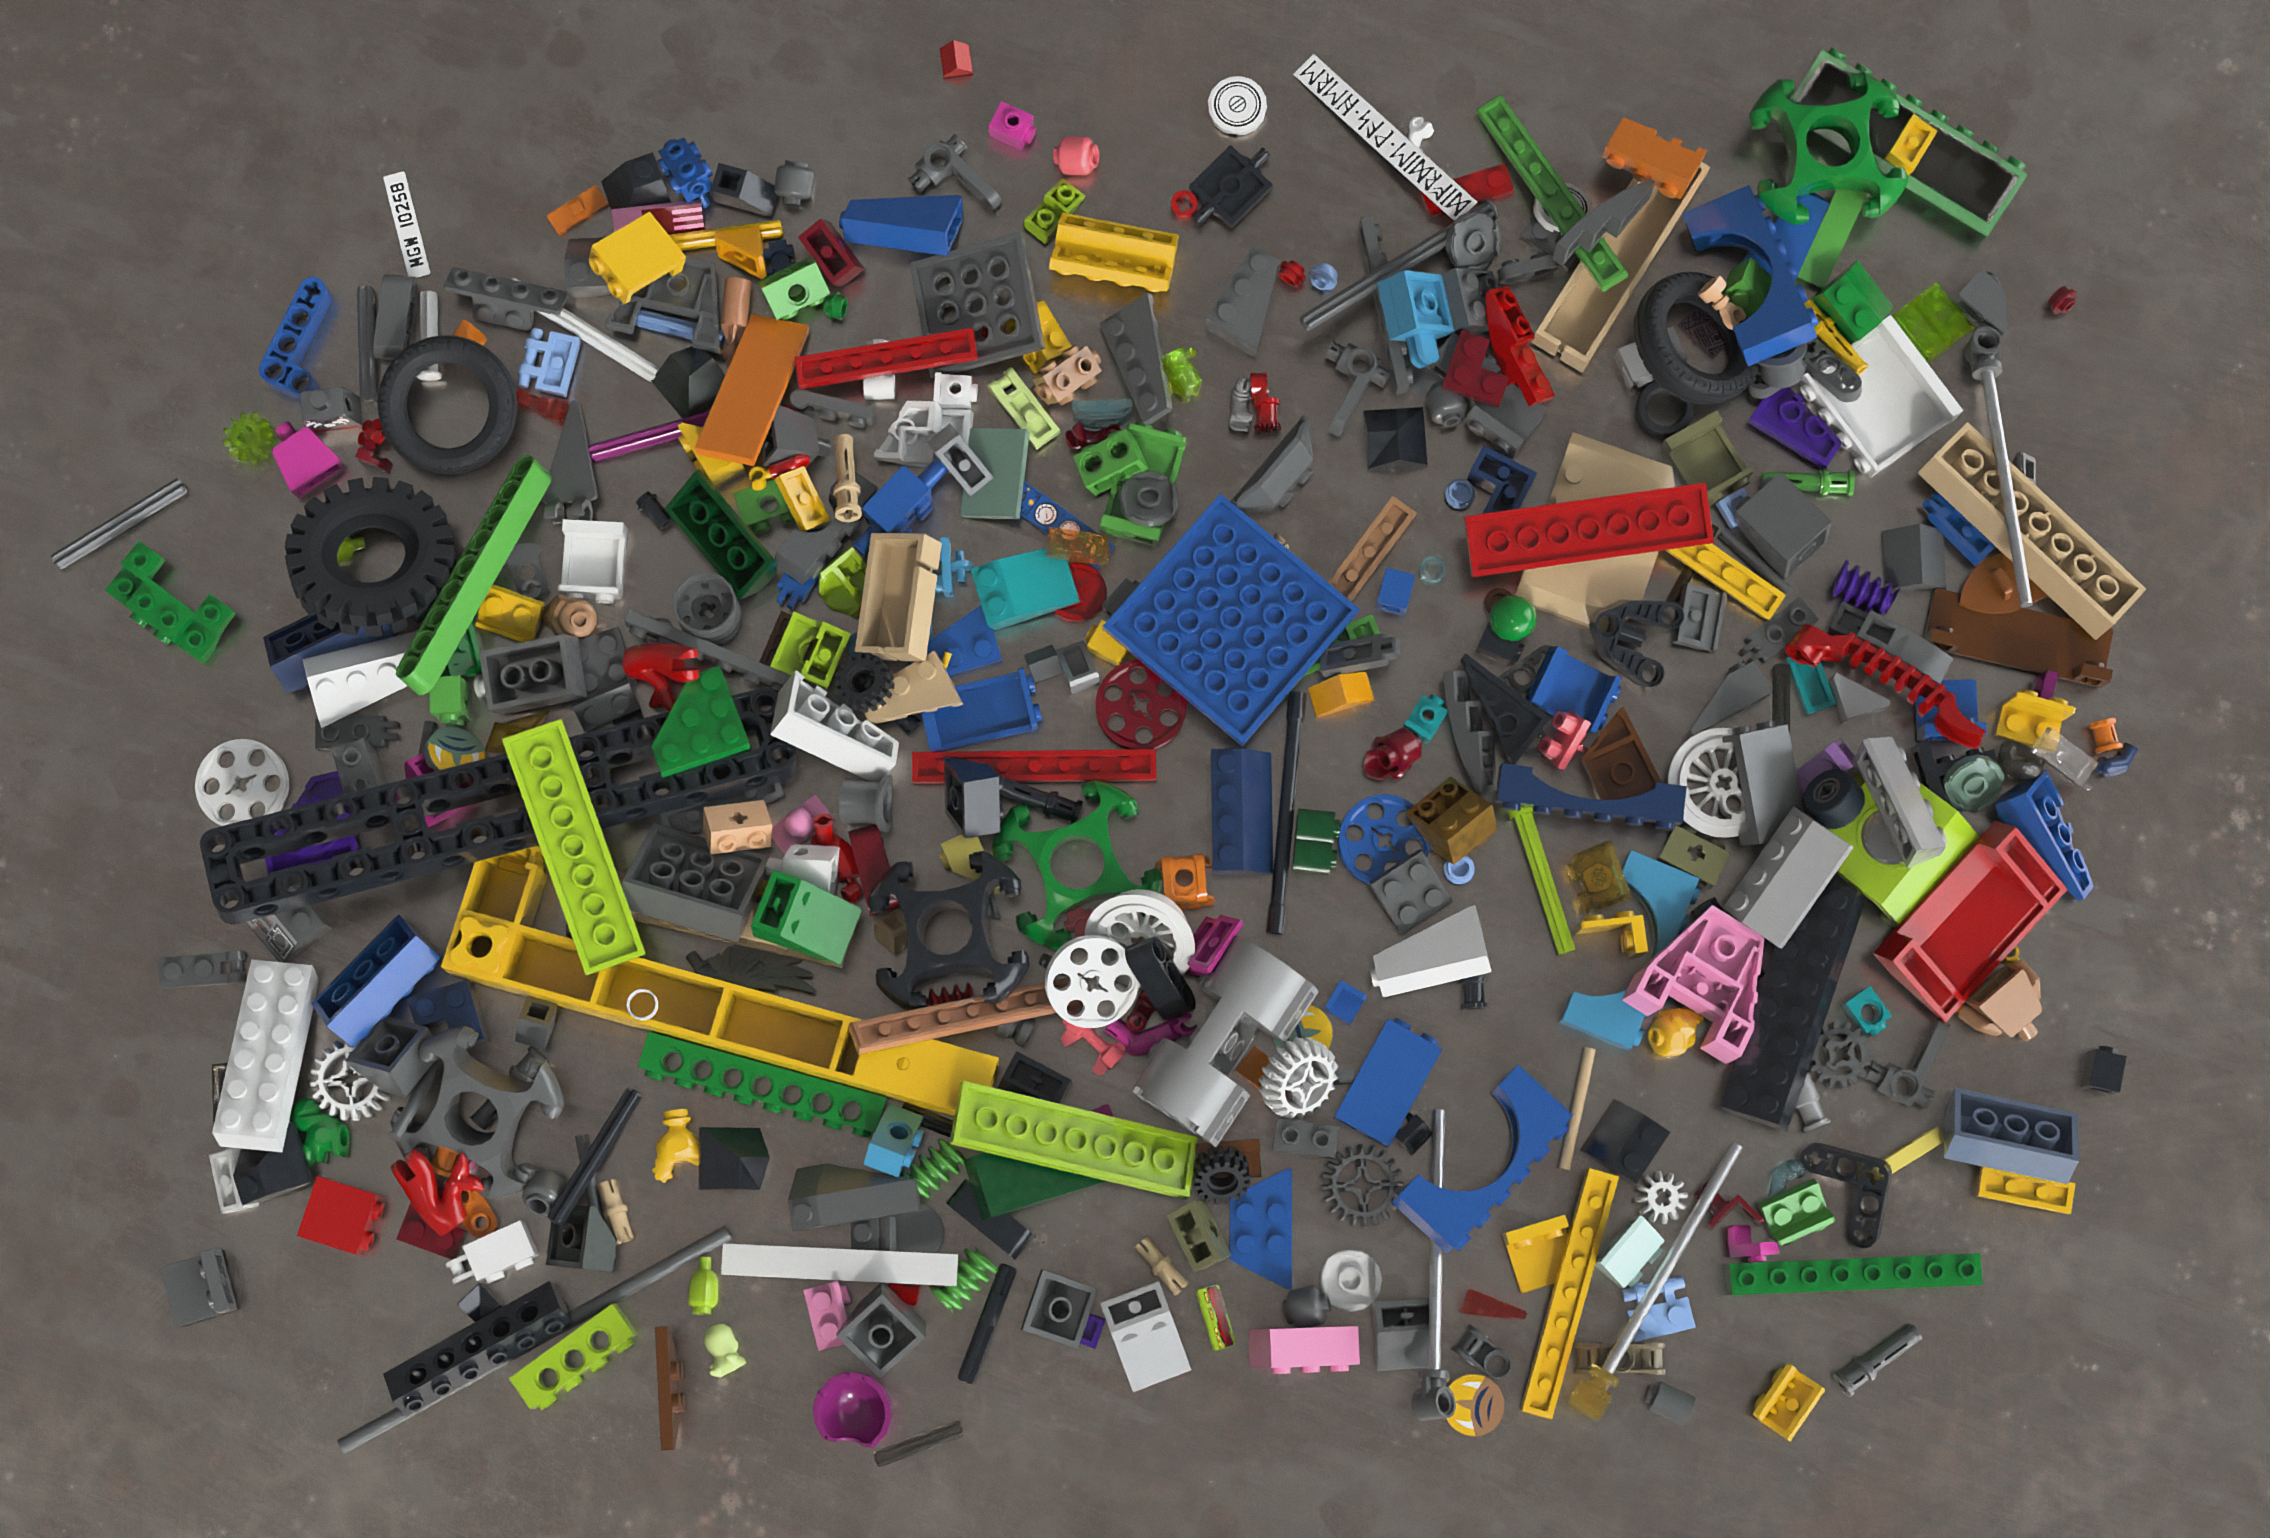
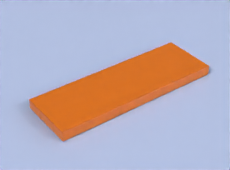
[695,314,809,466]

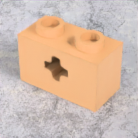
[703,800,772,855]

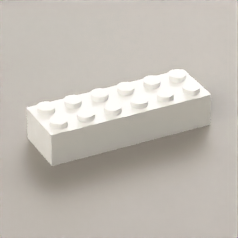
[212,959,319,1152]

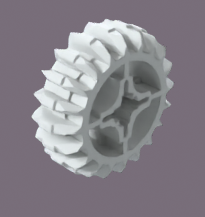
[1258,1037,1339,1120]
[310,1040,390,1121]

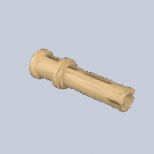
[833,434,862,522]

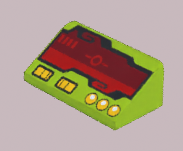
[1196,1285,1235,1351]

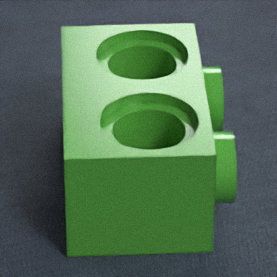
[1073,429,1148,496]

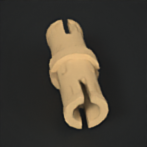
[596,1179,635,1245]
[1134,1236,1189,1296]

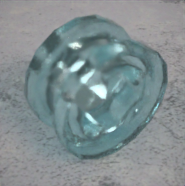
[1418,556,1447,586]

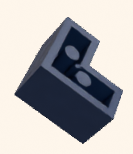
[1467,445,1537,514]
[407,979,490,1049]

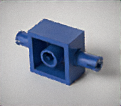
[852,458,949,557]

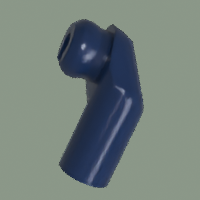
[2095,743,2138,777]

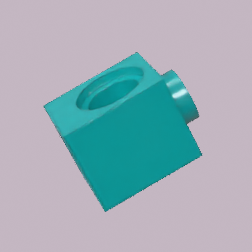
[1840,986,1892,1036]

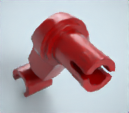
[810,814,862,903]

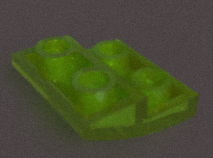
[1891,282,1975,363]

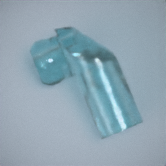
[1768,1159,1806,1197]

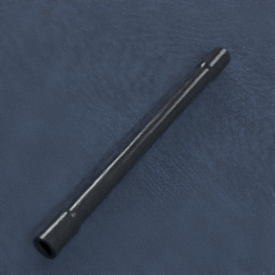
[1266,691,1307,935]

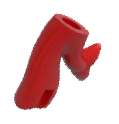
[623,643,699,712]
[390,1148,484,1237]

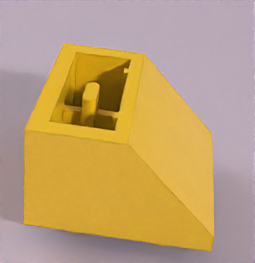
[677,423,747,490]

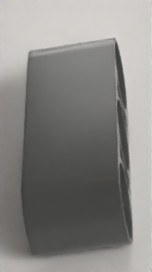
[373,274,417,360]

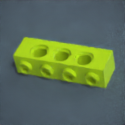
[509,1303,638,1410]

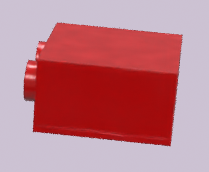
[297,1176,385,1255]

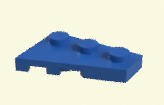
[908,605,1002,677]

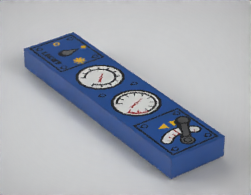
[1020,481,1115,570]

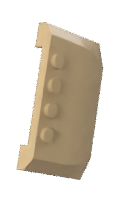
[1515,432,1675,633]

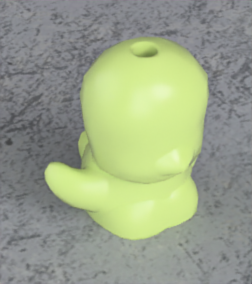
[703,1323,746,1378]

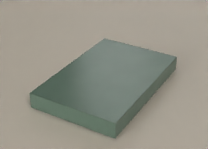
[960,428,1030,519]

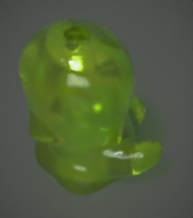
[1162,346,1202,397]

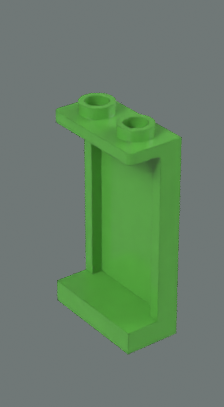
[1100,421,1186,547]

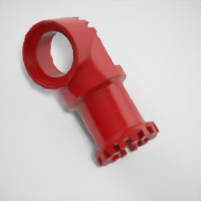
[1250,372,1281,433]

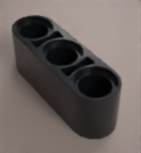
[1125,937,1196,1020]
[946,1179,1035,1260]

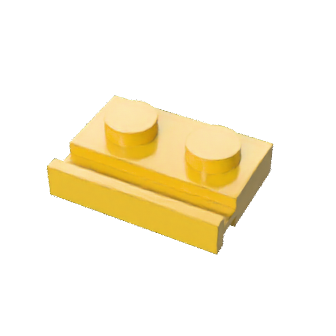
[475,584,545,643]

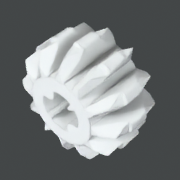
[1634,1171,1688,1224]

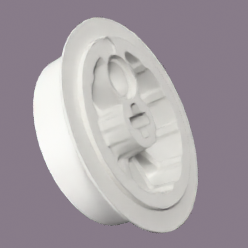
[1668,728,1750,838]
[1085,889,1195,988]

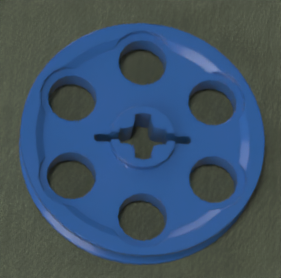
[1338,794,1430,884]

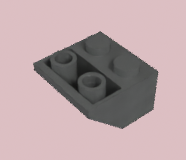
[1441,268,1497,338]
[1371,1298,1429,1371]

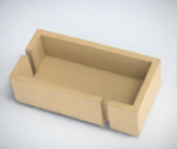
[855,533,942,662]

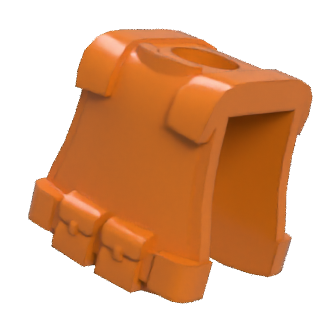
[1155,853,1214,911]

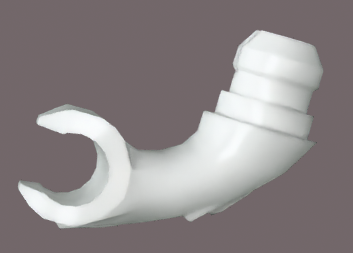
[1407,116,1434,160]

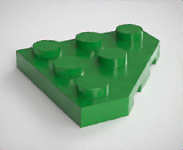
[651,666,750,778]

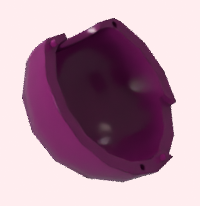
[813,1372,893,1448]

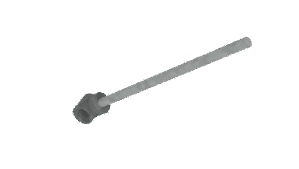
[1964,326,2033,608]
[1411,1109,1456,1421]

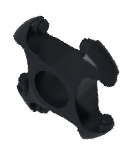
[867,850,1030,1011]

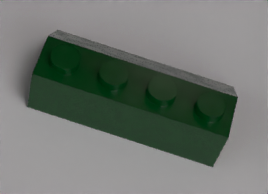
[664,469,777,600]

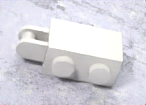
[445,1220,540,1284]

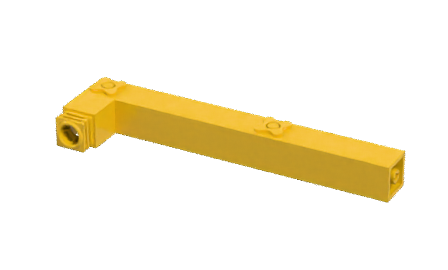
[441,845,1001,1117]

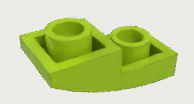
[1022,178,1085,244]

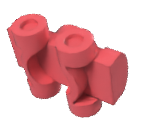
[1063,905,1092,952]

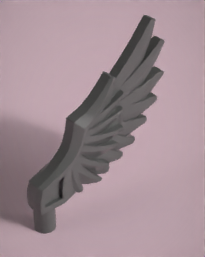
[686,944,815,994]

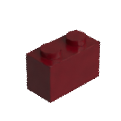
[798,218,865,287]

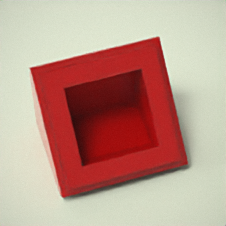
[940,40,973,78]

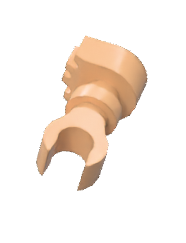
[1698,275,1746,330]

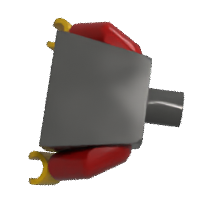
[749,404,831,491]

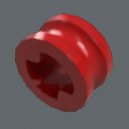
[1171,190,1198,220]

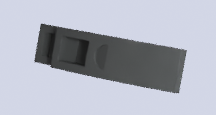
[1828,601,1953,685]

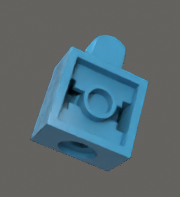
[1377,270,1455,368]

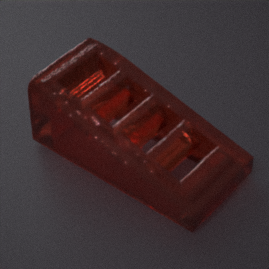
[1458,1289,1527,1320]

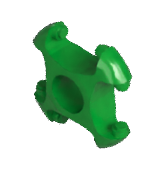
[1748,71,1908,226]
[991,779,1163,950]

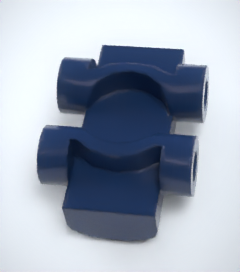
[763,239,796,276]

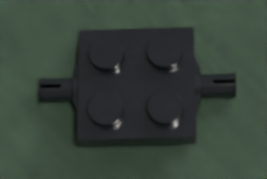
[1189,145,1273,229]

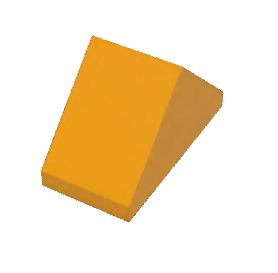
[713,226,767,280]
[1308,672,1375,718]

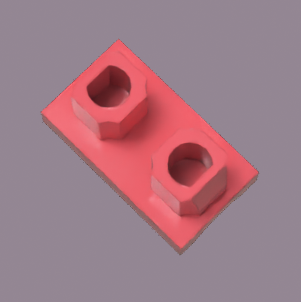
[1537,710,1591,771]

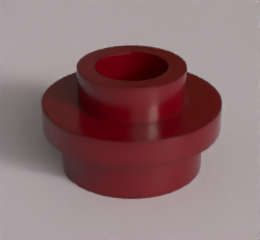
[2048,286,2077,314]

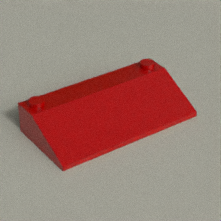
[1873,821,2068,1023]

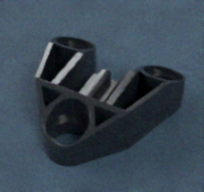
[1589,600,1684,687]

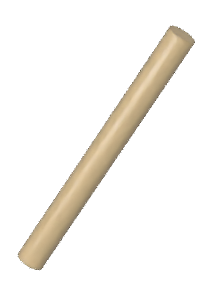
[1558,1047,1596,1171]

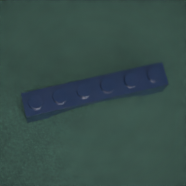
[1495,763,1687,830]

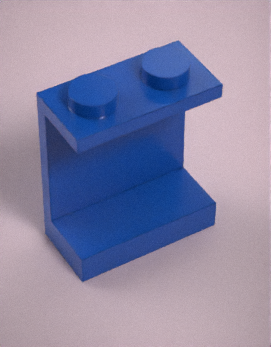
[1525,646,1622,733]

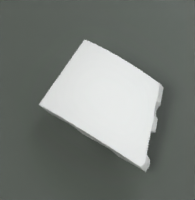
[874,401,974,468]

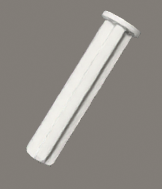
[417,291,442,381]

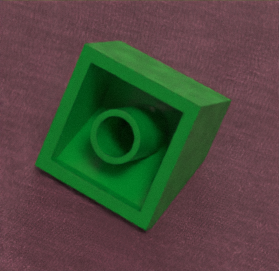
[1812,260,1894,344]

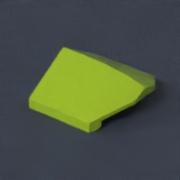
[819,546,867,618]

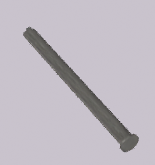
[1300,198,1499,331]

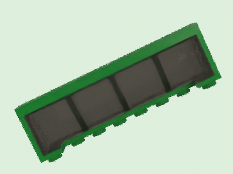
[1790,47,2028,236]

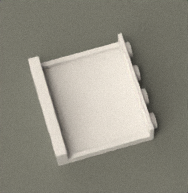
[1799,315,1963,478]

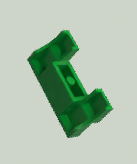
[104,541,236,664]

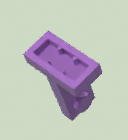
[1796,738,1856,803]

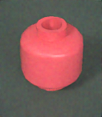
[1053,136,1099,176]

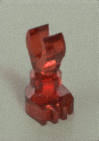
[516,389,569,425]

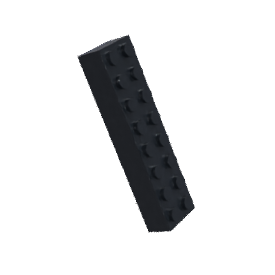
[1720,882,1866,1132]

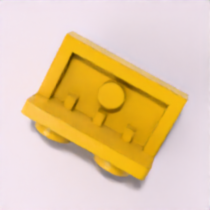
[1005,300,1071,373]
[1753,1363,1825,1442]

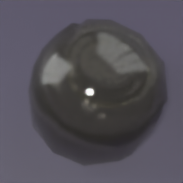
[1997,740,2045,781]

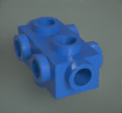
[657,137,713,209]

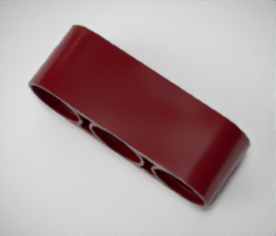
[848,824,900,916]

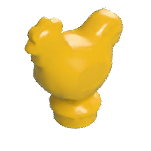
[652,1109,699,1183]

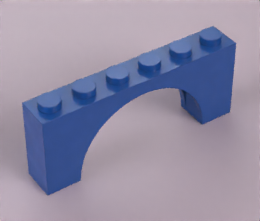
[1682,185,1818,367]
[1392,1065,1573,1254]

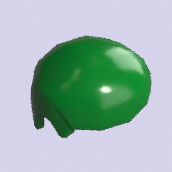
[1489,595,1538,641]

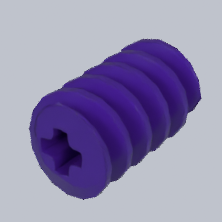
[1831,560,1900,616]

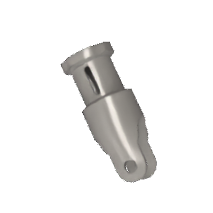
[1796,1071,1831,1132]

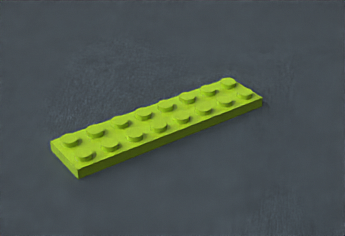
[502,719,646,976]
[949,1080,1198,1199]

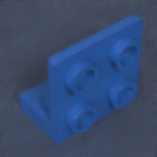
[1915,679,1987,741]

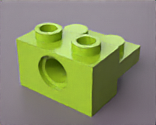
[770,611,851,690]

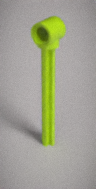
[1507,806,1576,955]

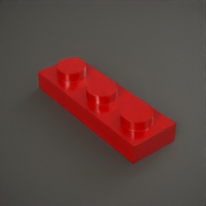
[1420,163,1514,220]

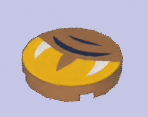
[1446,1374,1504,1436]

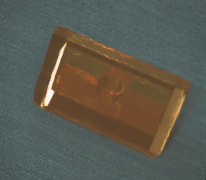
[1046,527,1110,565]

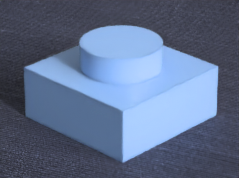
[1716,487,1749,529]

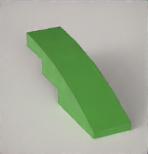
[1797,190,1868,288]

